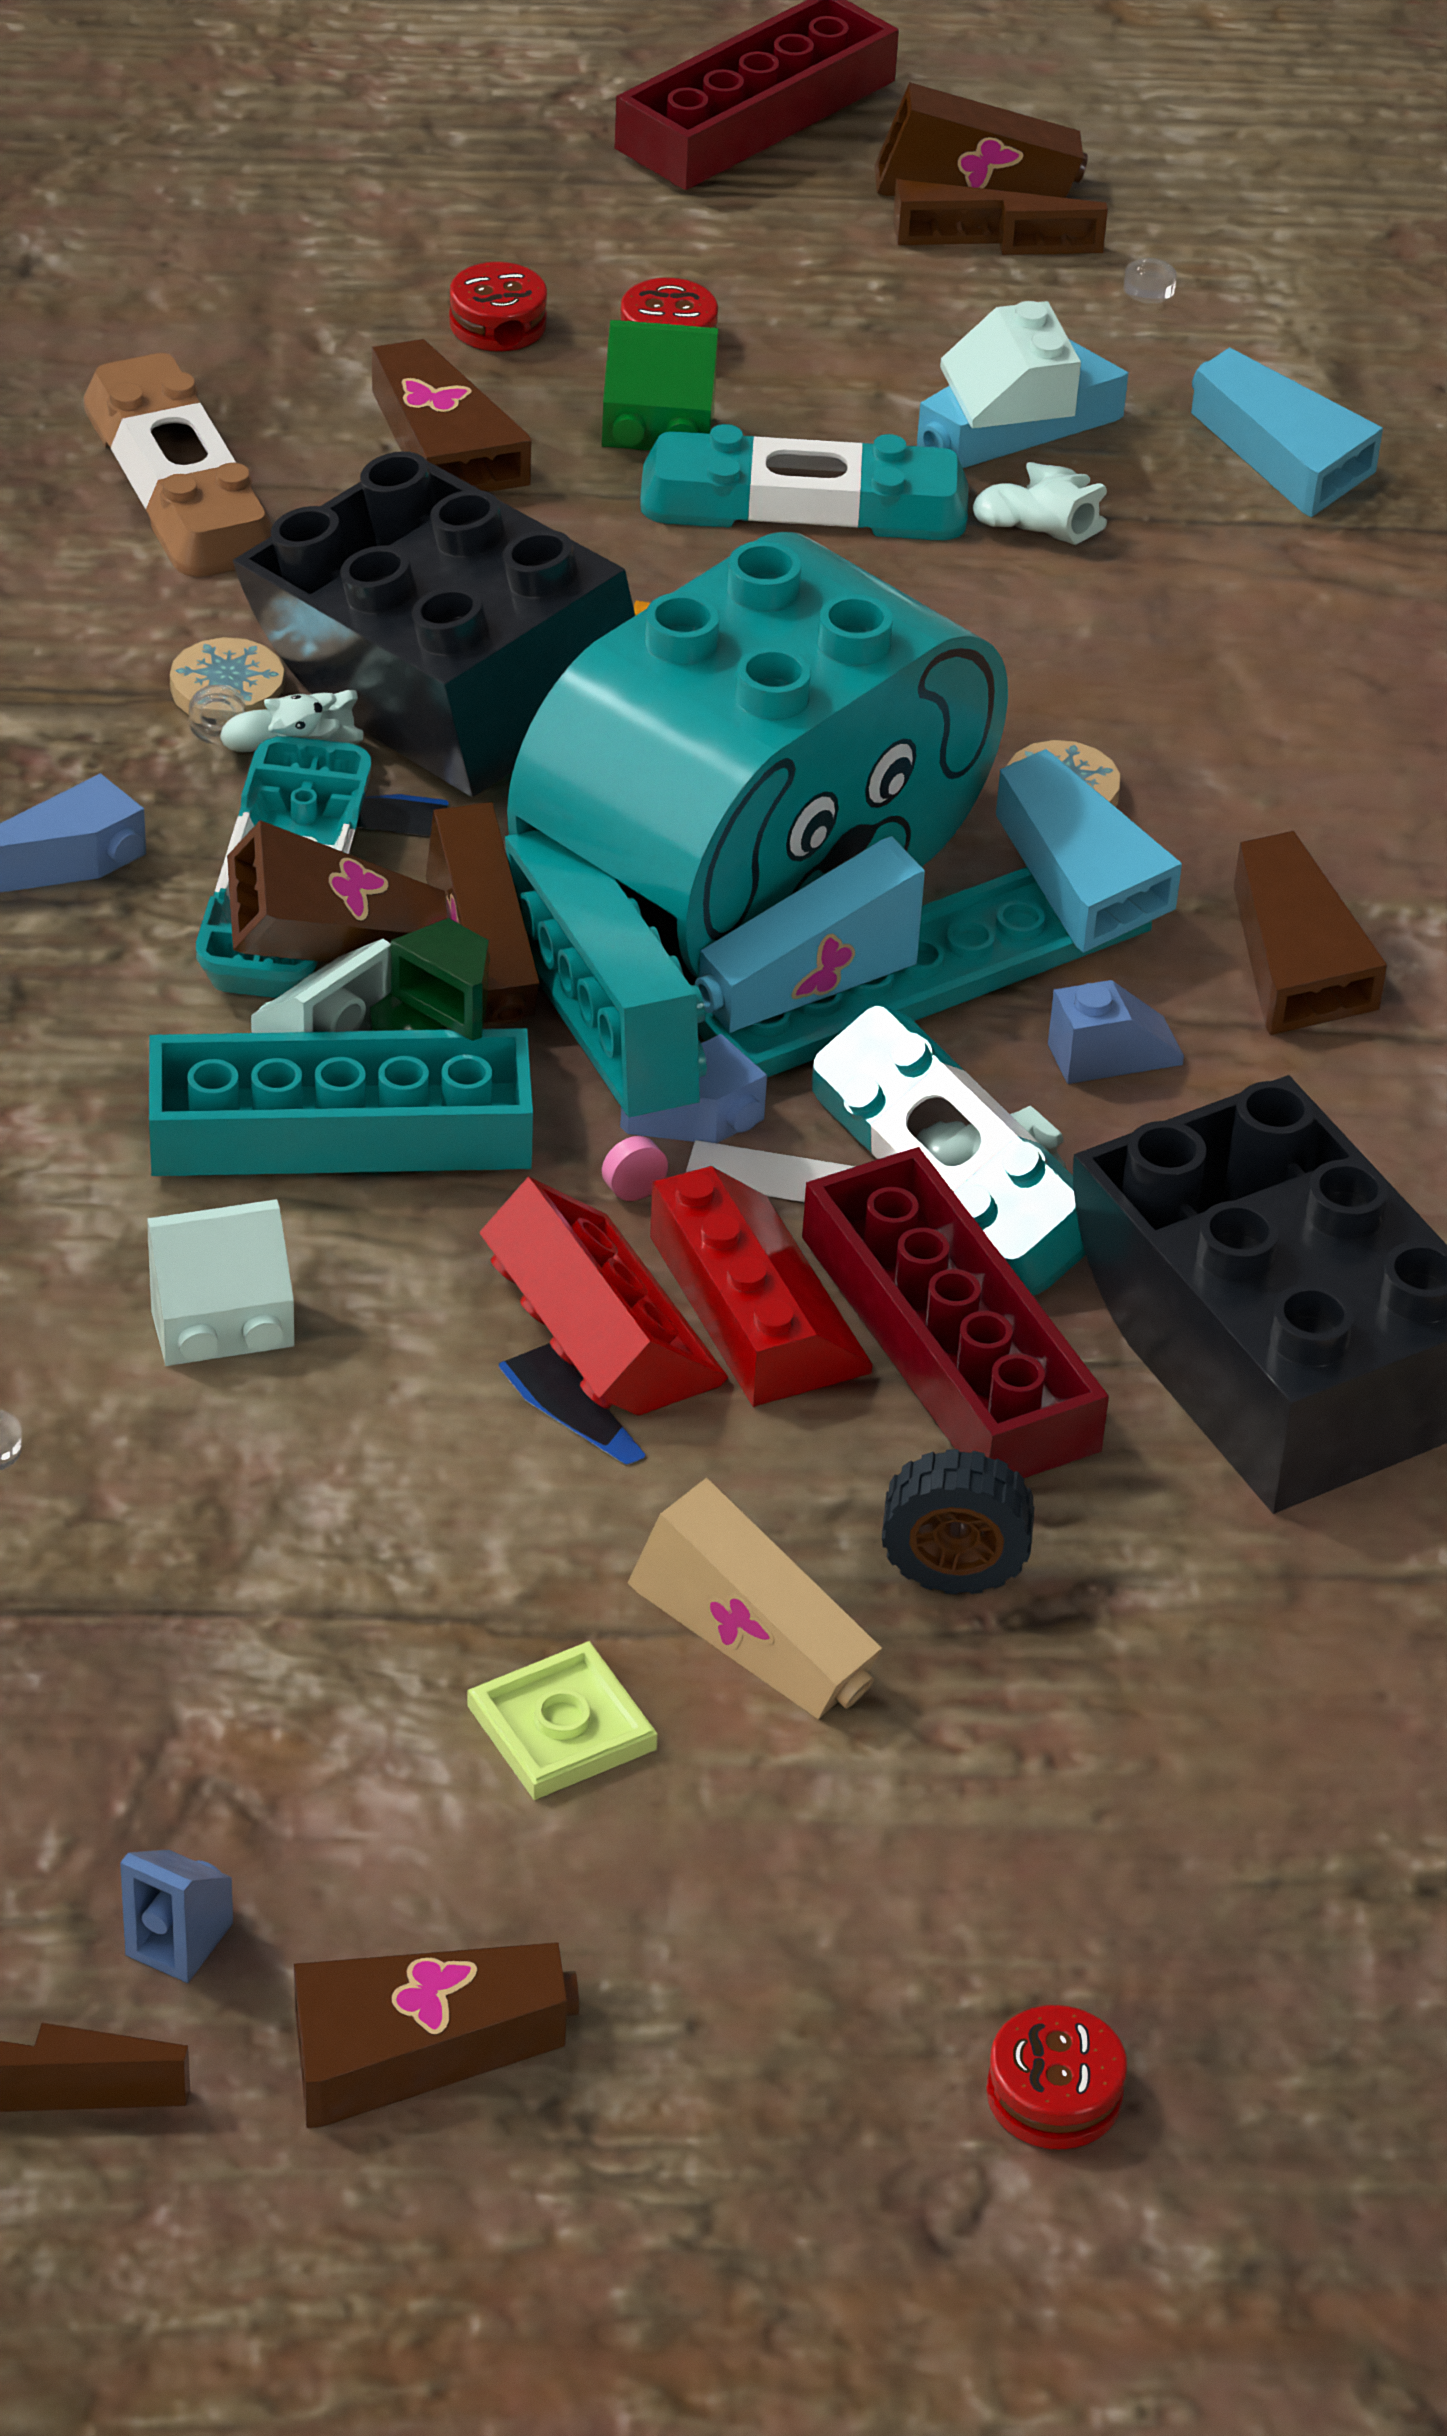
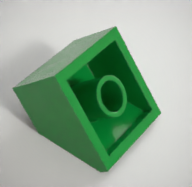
[602,320,719,451]

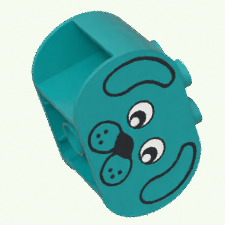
[507,532,1008,979]

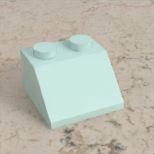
[940,301,1081,429]
[251,939,391,1033]
[147,1199,294,1366]

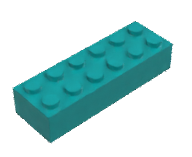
[505,830,707,1118]
[149,1028,533,1176]

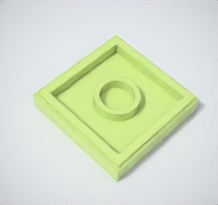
[467,1641,658,1800]

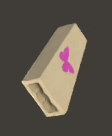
[628,1477,882,1719]

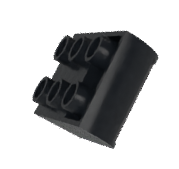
[233,451,635,798]
[1073,1075,1447,1514]

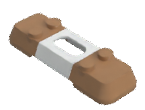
[84,353,273,577]

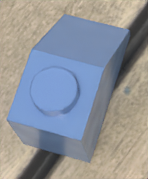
[1048,980,1184,1084]
[620,1034,767,1143]
[120,1850,233,1983]

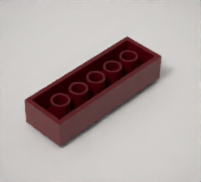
[614,0,899,190]
[802,1146,1109,1478]

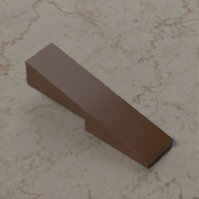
[893,179,1108,255]
[0,2022,190,2112]

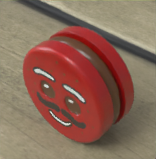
[449,262,547,352]
[620,278,718,328]
[986,2005,1128,2149]

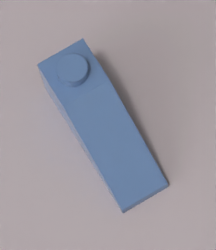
[0,773,146,893]

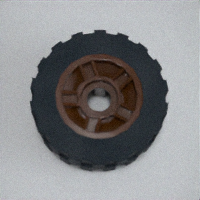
[882,1449,1035,1595]

